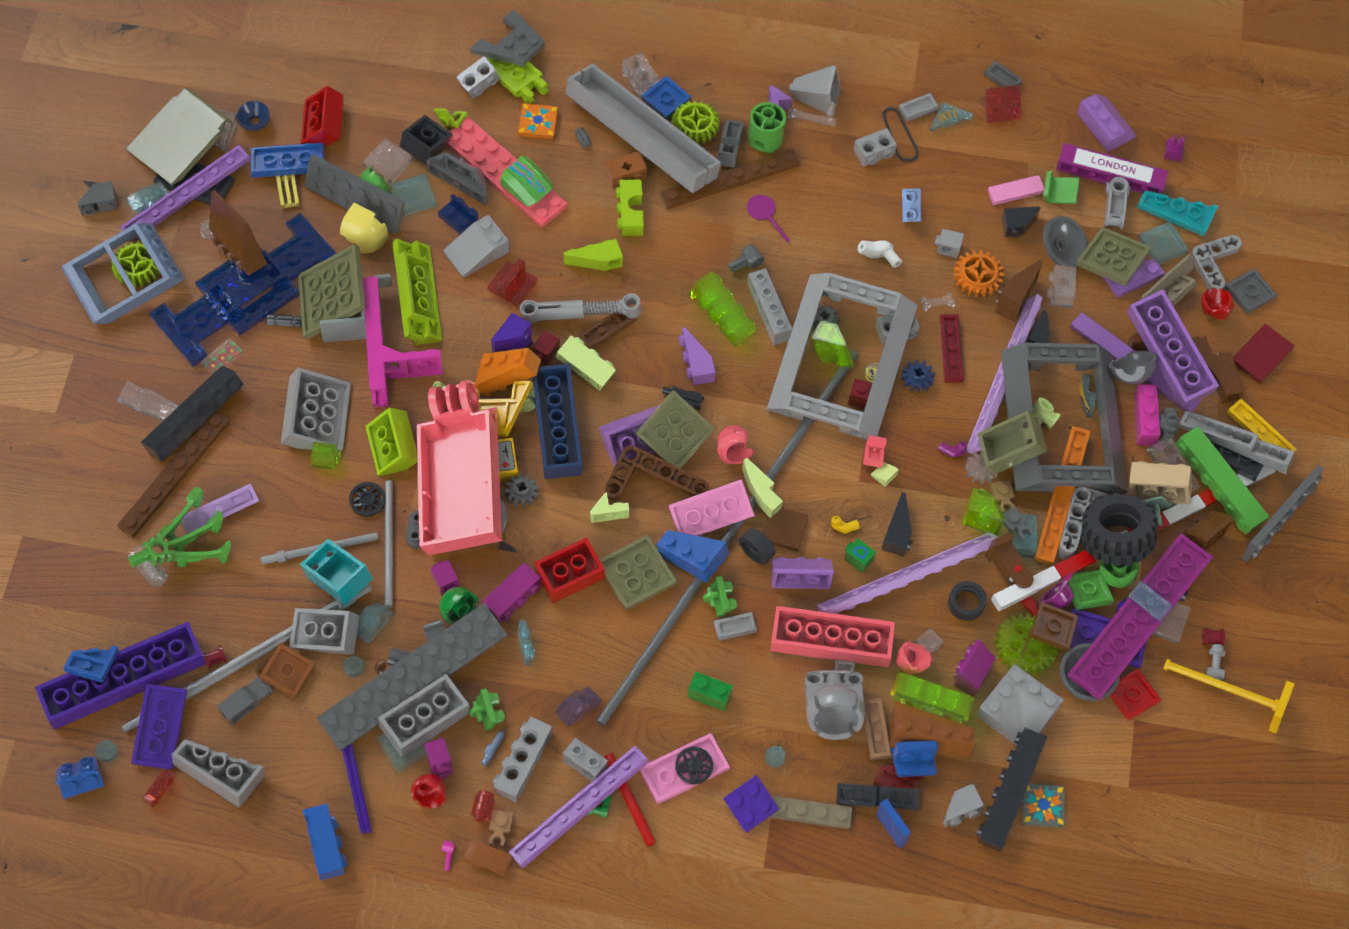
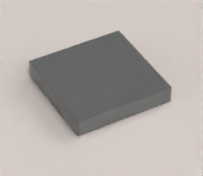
[1224,268,1277,315]

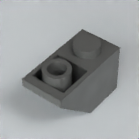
[78,181,118,215]

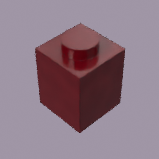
[532,330,560,364]
[848,378,873,409]

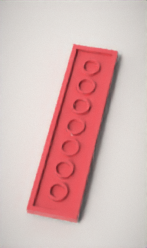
[447,117,568,228]

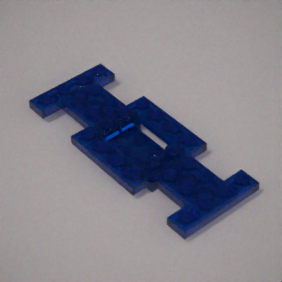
[148,213,337,367]

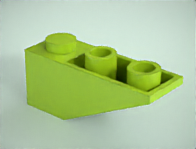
[564,239,623,271]

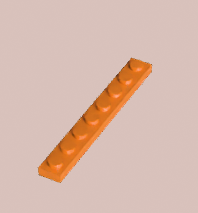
[1034,426,1091,566]

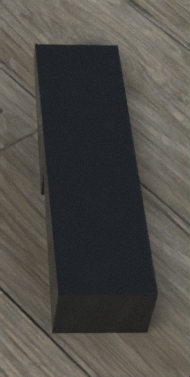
[836,783,923,810]

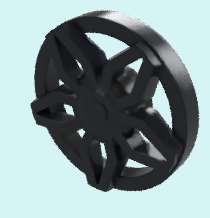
[349,482,385,517]
[675,747,713,785]

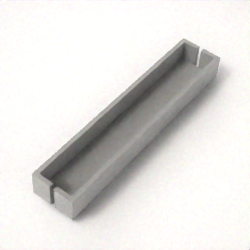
[565,64,721,193]

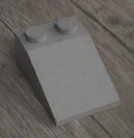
[443,215,509,278]
[289,608,359,655]

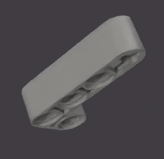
[1057,486,1106,560]

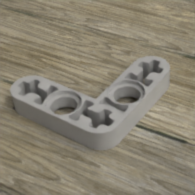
[1191,235,1242,290]

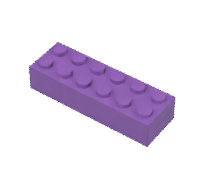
[1127,289,1219,408]

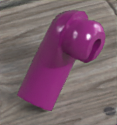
[938,441,967,457]

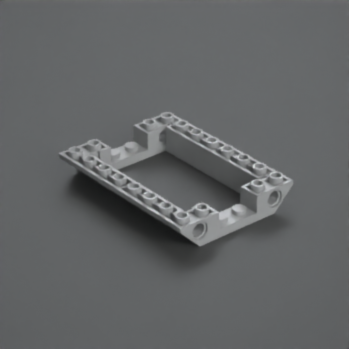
[767,273,918,440]

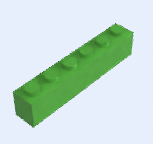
[1175,426,1269,535]

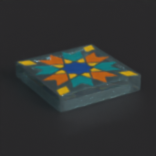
[1022,784,1065,828]

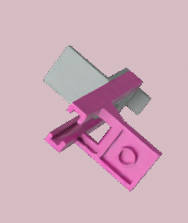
[319,274,443,408]

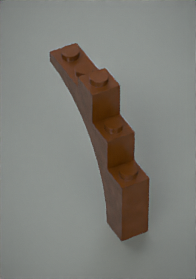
[1127,320,1244,403]

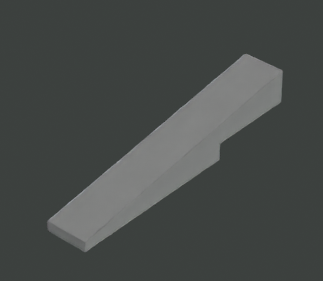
[1179,410,1295,475]

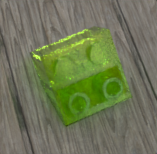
[811,321,854,368]

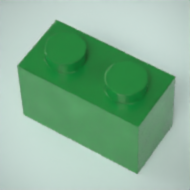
[687,671,733,712]

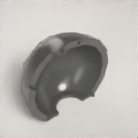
[1109,351,1157,385]

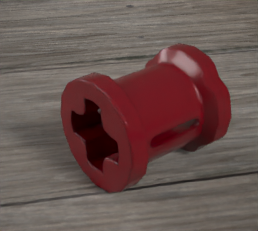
[1201,628,1225,646]
[202,645,227,669]

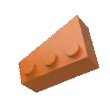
[474,348,541,398]

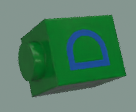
[844,538,876,573]

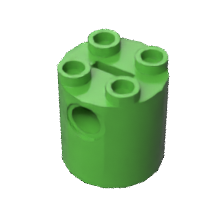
[748,102,786,154]

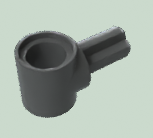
[728,244,765,273]

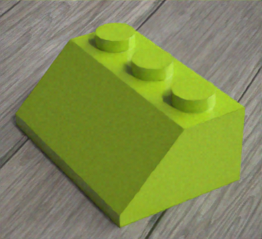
[365,407,418,476]

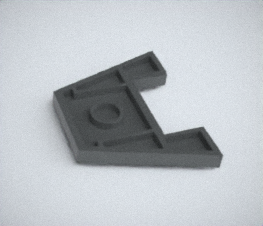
[471,9,545,66]

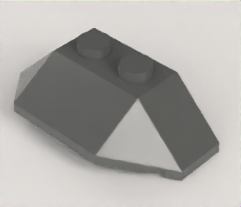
[426,152,488,205]

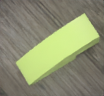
[742,458,783,518]

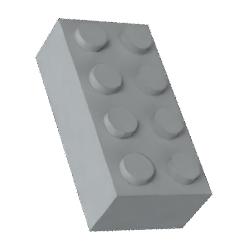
[378,674,469,758]

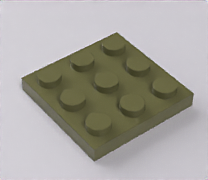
[1076,227,1151,286]
[635,390,715,468]
[599,535,677,611]

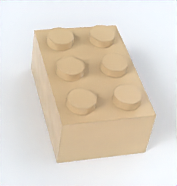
[1129,461,1193,505]

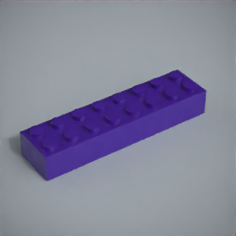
[35,622,206,730]

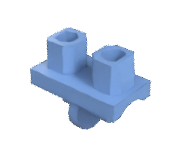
[902,188,921,222]

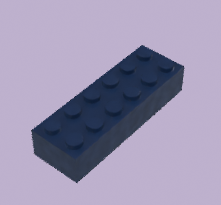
[532,364,582,479]

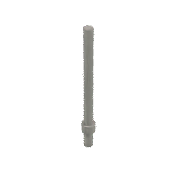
[261,532,378,565]

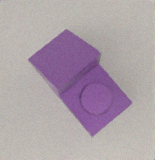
[768,86,793,110]

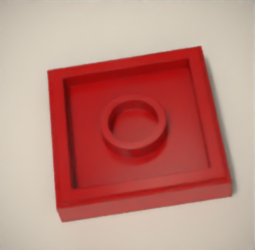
[1110,668,1161,721]

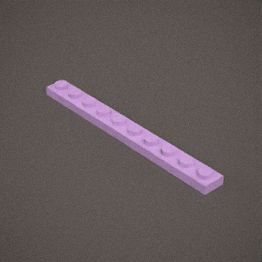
[966,294,1043,454]
[817,532,998,614]

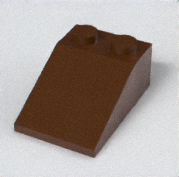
[994,260,1043,322]

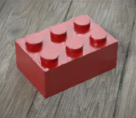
[534,537,605,604]

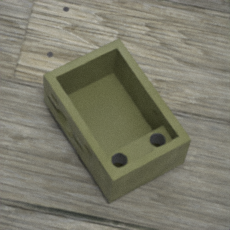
[978,411,1047,473]

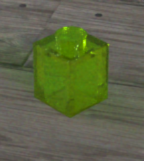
[311,442,341,470]

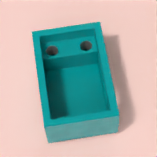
[300,539,373,606]

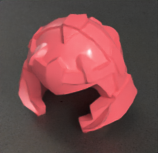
[717,425,754,465]

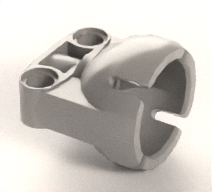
[804,670,865,740]

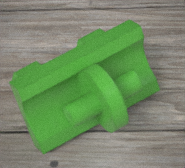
[703,576,737,617]
[469,689,505,731]

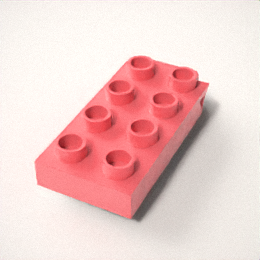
[417,379,502,555]

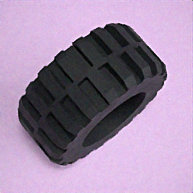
[1081,493,1158,566]

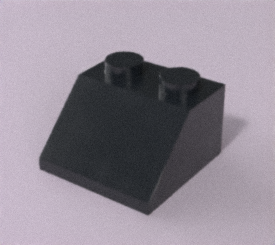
[399,115,453,166]

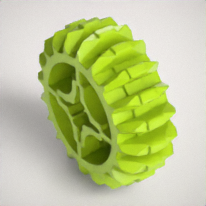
[672,100,720,145]
[112,240,160,289]

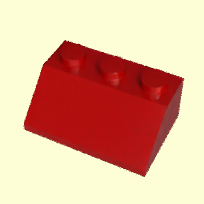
[300,86,344,146]

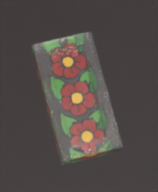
[201,338,243,374]

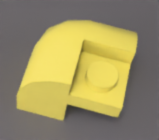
[340,203,388,254]

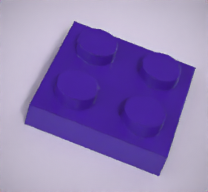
[723,775,780,833]

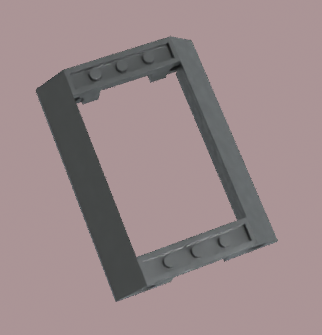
[1001,343,1128,493]

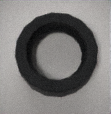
[739,528,776,565]
[948,581,987,621]

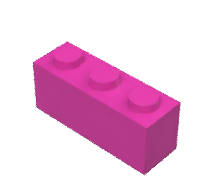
[1133,384,1160,446]

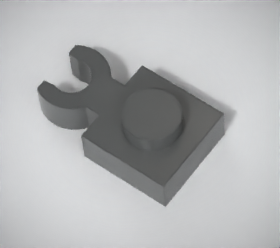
[999,506,1033,542]

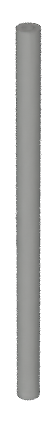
[385,480,393,608]

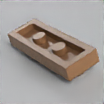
[864,699,891,760]

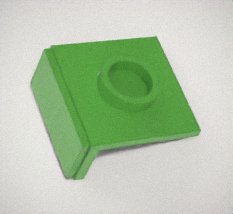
[1043,171,1080,204]

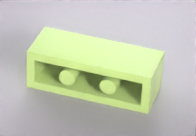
[556,336,616,391]

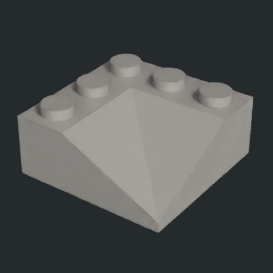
[976,664,1063,746]

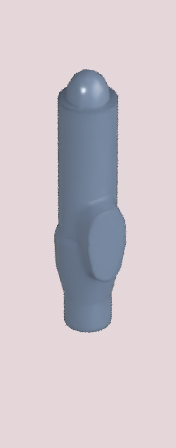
[481,731,505,766]

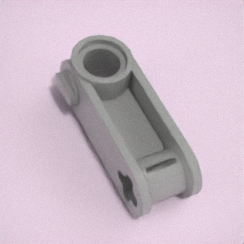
[1104,177,1130,229]

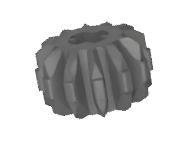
[813,303,840,336]

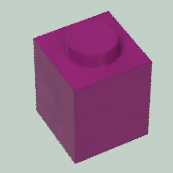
[430,560,459,595]

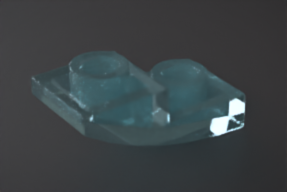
[127,182,169,212]
[518,620,535,666]

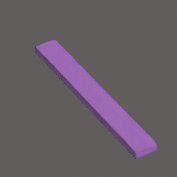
[120,145,251,242]
[1070,313,1202,412]
[509,746,649,869]

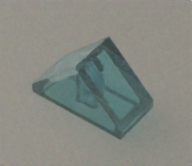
[357,602,394,644]

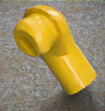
[831,516,860,534]

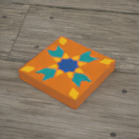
[518,103,558,140]

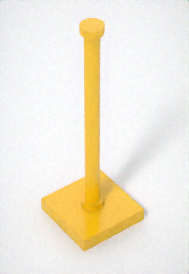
[1163,658,1294,734]

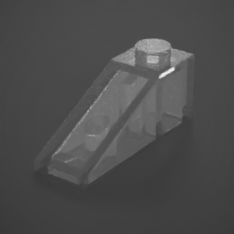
[1147,438,1200,492]

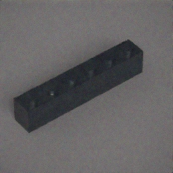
[140,365,244,462]
[976,727,1047,852]

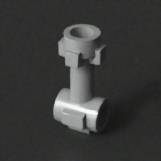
[1206,644,1225,681]

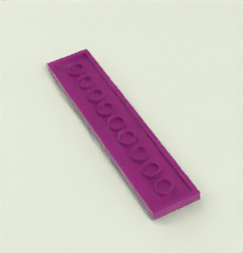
[1067,533,1213,701]

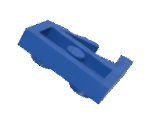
[63,646,119,683]

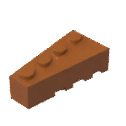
[890,701,975,759]

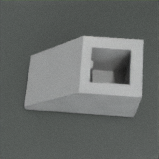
[943,784,984,827]

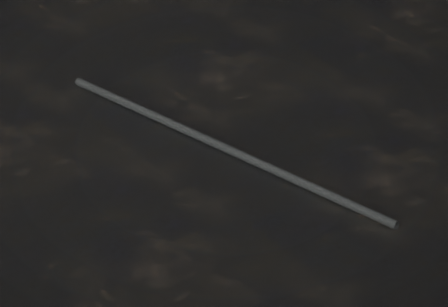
[596,350,859,726]

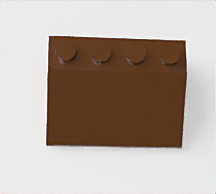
[209,190,267,276]

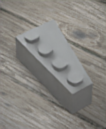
[172,739,265,808]

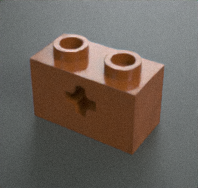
[605,151,647,188]

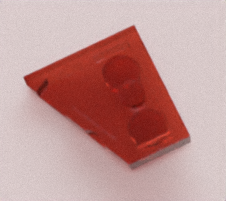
[873,765,923,789]

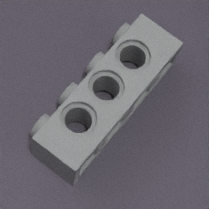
[747,268,792,345]
[492,716,553,803]

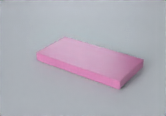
[668,479,755,536]
[639,733,730,805]

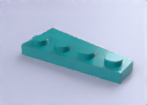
[1137,191,1218,236]

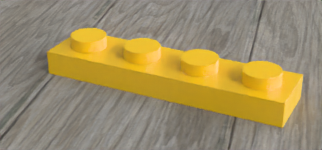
[1227,399,1297,452]

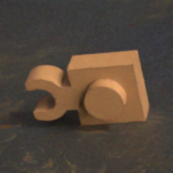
[990,480,1015,515]
[489,810,513,848]

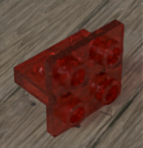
[981,85,1021,123]
[487,259,537,306]

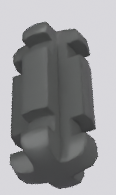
[575,127,591,148]

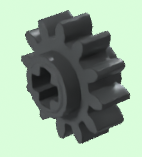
[1159,407,1179,441]
[505,474,539,508]

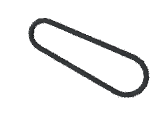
[883,107,919,162]

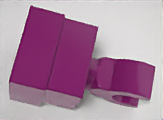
[1164,134,1185,162]

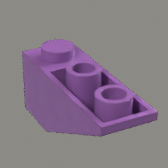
[679,327,716,385]

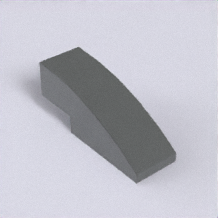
[718,119,744,168]

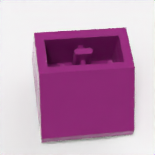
[953,639,996,697]

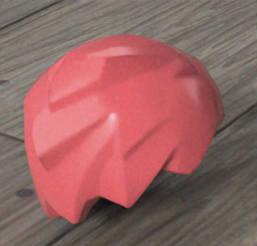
[896,641,933,675]

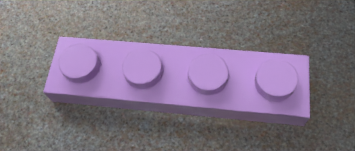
[181,483,259,534]

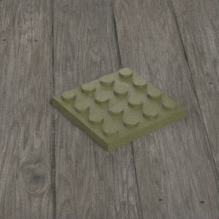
[298,244,365,339]

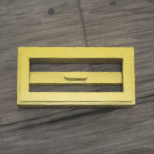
[276,175,300,209]

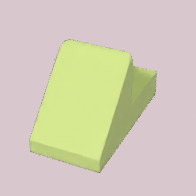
[590,492,629,523]

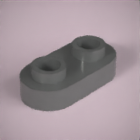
[406,510,421,549]

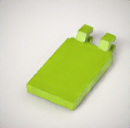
[487,58,548,104]

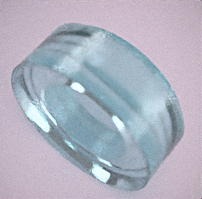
[343,656,364,677]
[96,740,118,762]
[765,746,785,767]

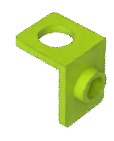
[434,108,468,128]

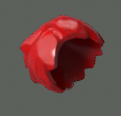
[1201,288,1234,320]
[411,774,446,809]

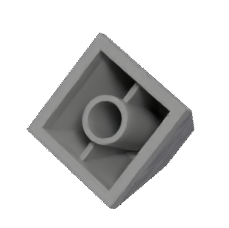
[789,66,841,116]

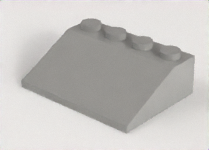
[281,367,351,452]

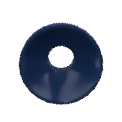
[237,101,270,131]

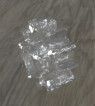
[965,451,998,485]

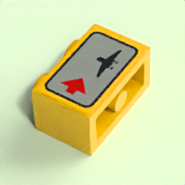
[498,438,518,483]

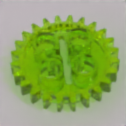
[994,613,1058,675]

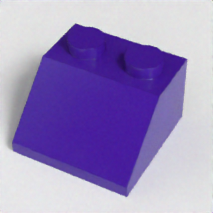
[491,313,533,353]

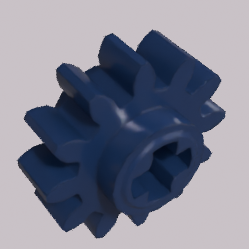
[901,360,935,393]

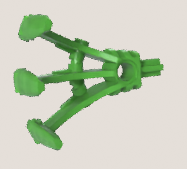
[128,487,231,568]

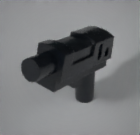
[662,386,704,410]

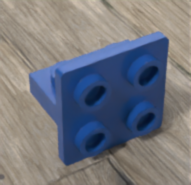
[889,741,938,777]
[56,756,104,799]

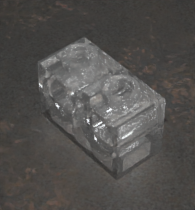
[621,52,658,96]

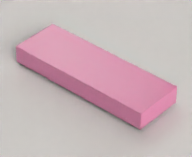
[987,175,1044,205]

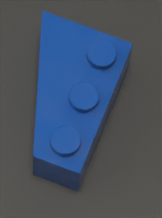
[656,530,729,583]
[303,803,347,881]

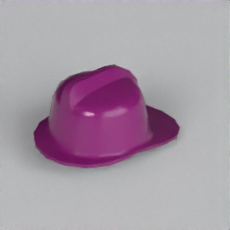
[1038,572,1073,609]

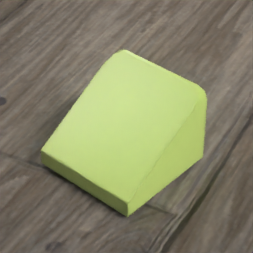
[871,462,899,487]

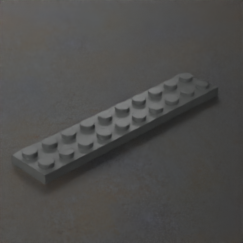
[317,603,507,751]

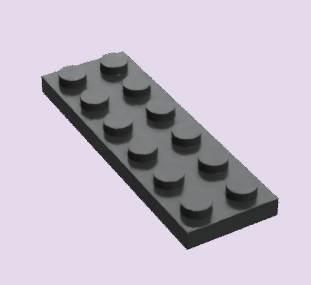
[304,154,405,234]
[1241,465,1324,562]

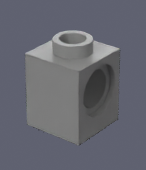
[935,229,964,258]

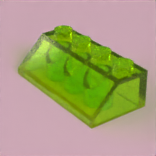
[890,671,975,723]

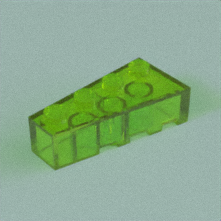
[688,271,756,347]

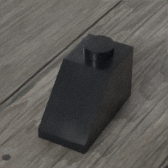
[1001,206,1040,237]

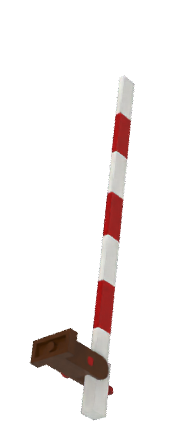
[985,465,1275,620]

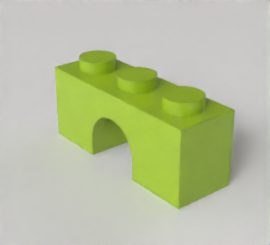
[616,180,644,236]

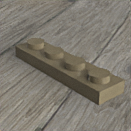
[769,796,852,829]

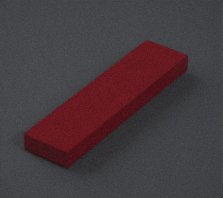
[939,314,964,383]

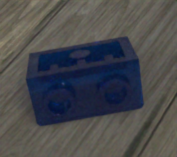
[438,194,479,235]

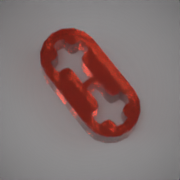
[143,769,175,807]

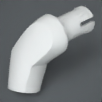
[858,240,902,268]

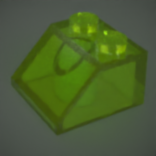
[961,488,1004,537]

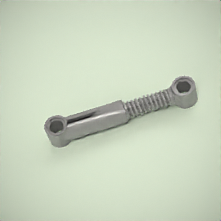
[520,293,642,325]

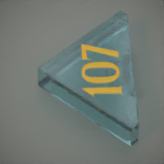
[930,102,973,132]

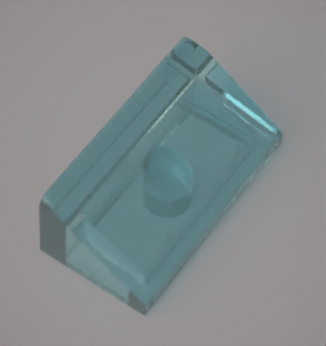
[1129,580,1173,621]

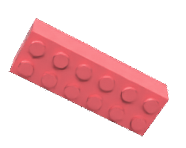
[770,606,895,668]

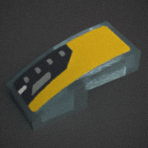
[1079,374,1096,418]

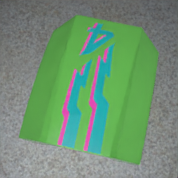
[500,155,553,207]

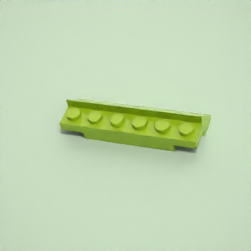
[392,239,443,346]

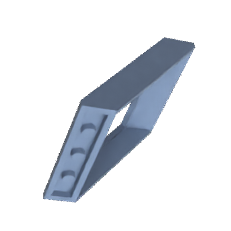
[61,223,184,324]

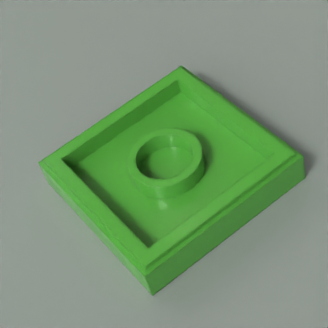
[1068,569,1114,610]

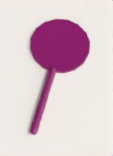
[747,195,790,242]

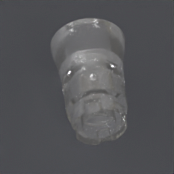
[127,545,169,588]

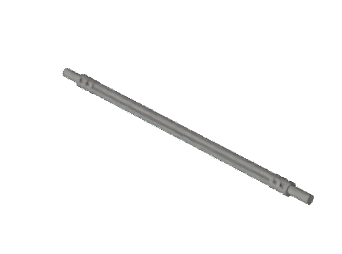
[122,584,372,733]

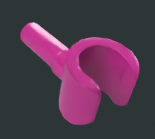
[441,840,455,871]

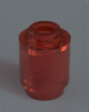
[470,790,495,823]

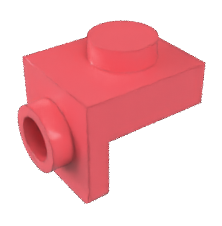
[863,435,887,468]

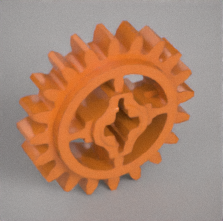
[953,250,1005,297]

